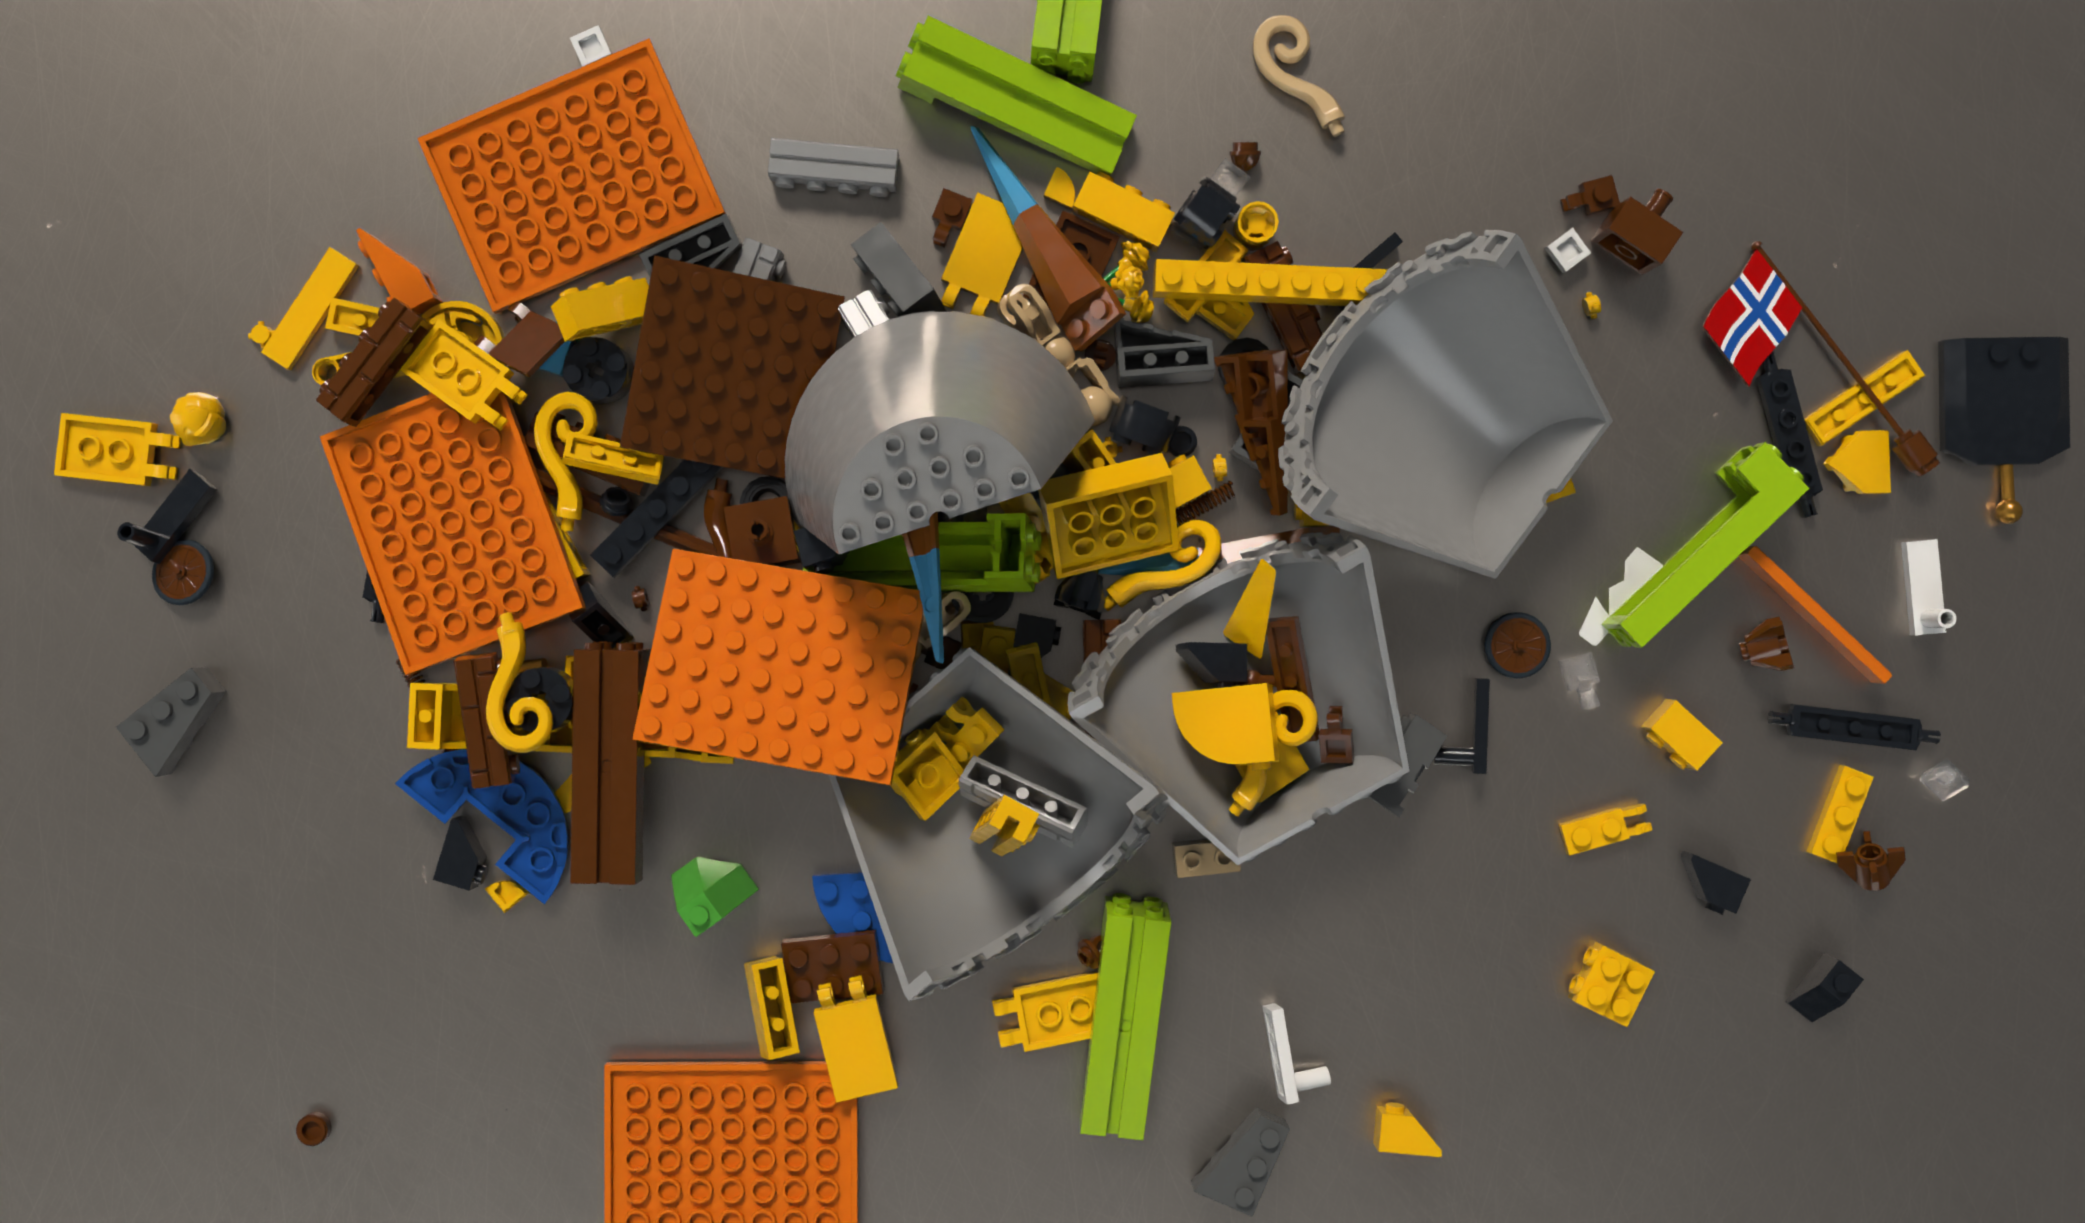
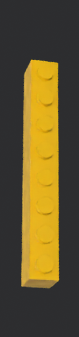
[1152,259,1388,306]

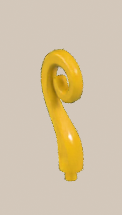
[534,392,598,532]
[1103,519,1221,612]
[486,612,553,753]
[1229,690,1318,817]

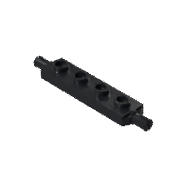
[1756,351,1823,518]
[1768,704,1941,750]

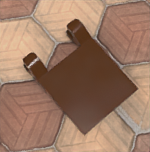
[473,301,565,378]

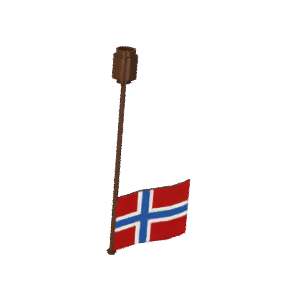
[1702,241,1940,477]

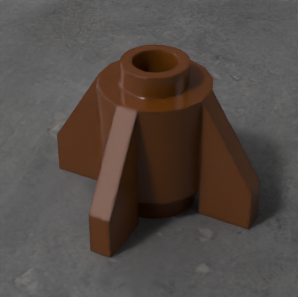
[1739,617,1794,671]
[1836,831,1906,891]

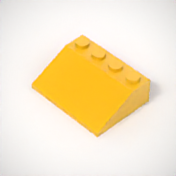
[1038,453,1179,579]

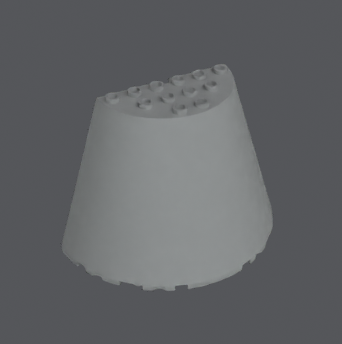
[1278,230,1613,579]
[785,311,1095,554]
[1067,532,1410,865]
[829,647,1169,1001]

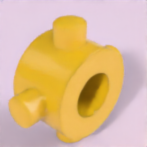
[1582,292,1601,319]
[248,321,275,349]
[1103,437,1123,459]
[1212,454,1227,481]

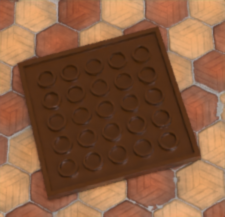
[620,256,845,479]

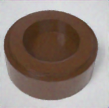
[296,1112,331,1146]

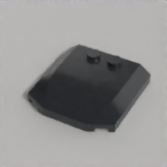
[1938,337,2070,466]

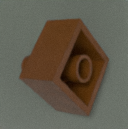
[1591,188,1683,275]
[723,496,801,567]

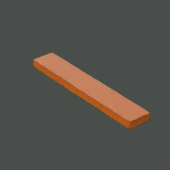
[1738,546,1892,684]

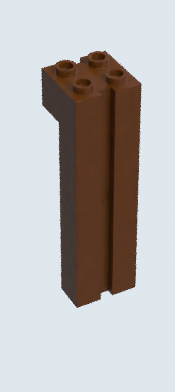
[570,642,651,885]

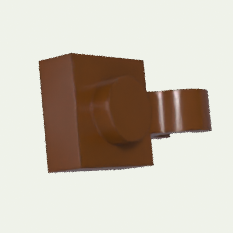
[1560,175,1620,215]
[932,188,973,248]
[1319,706,1354,763]

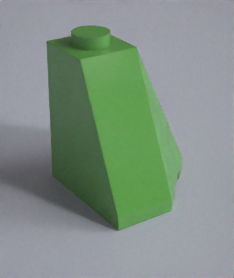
[671,856,759,937]

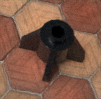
[1053,569,1105,619]

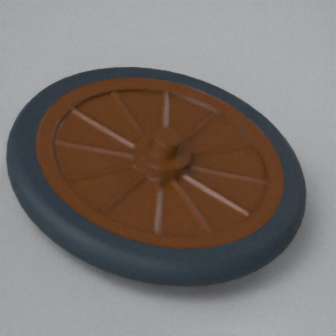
[152,540,214,605]
[1485,612,1551,679]

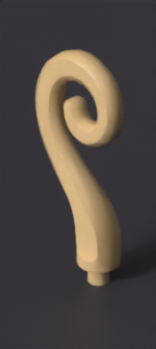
[1253,15,1345,137]

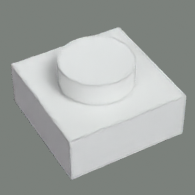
[570,25,612,67]
[1544,228,1591,273]

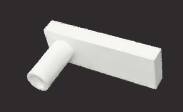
[1901,539,1957,636]
[1262,1003,1331,1105]

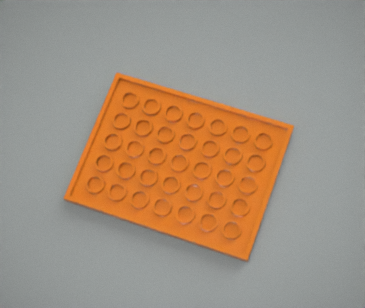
[417,38,726,314]
[320,392,586,675]
[632,549,924,786]
[604,1061,859,1223]

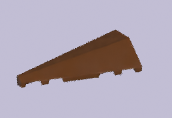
[1214,350,1288,516]

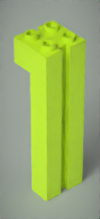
[1031,0,1102,83]
[895,15,1137,175]
[1602,442,1809,648]
[803,513,1042,592]
[1080,893,1171,1140]

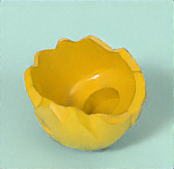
[169,392,226,446]

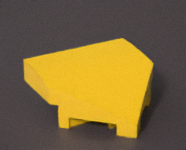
[1823,430,1891,494]

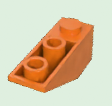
[356,228,443,314]

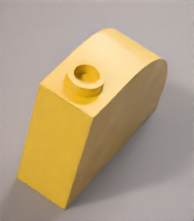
[1172,683,1280,770]

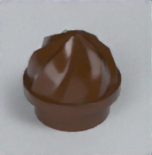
[1229,142,1261,171]

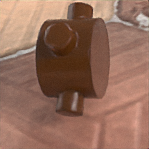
[632,586,649,611]

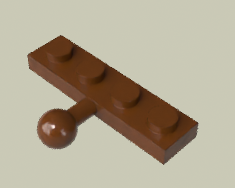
[1238,616,1320,742]

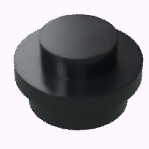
[1169,426,1197,457]
[600,487,632,516]

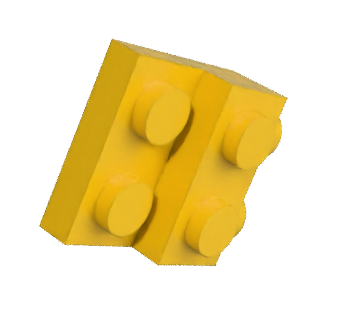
[891,728,964,821]
[1568,941,1655,1027]

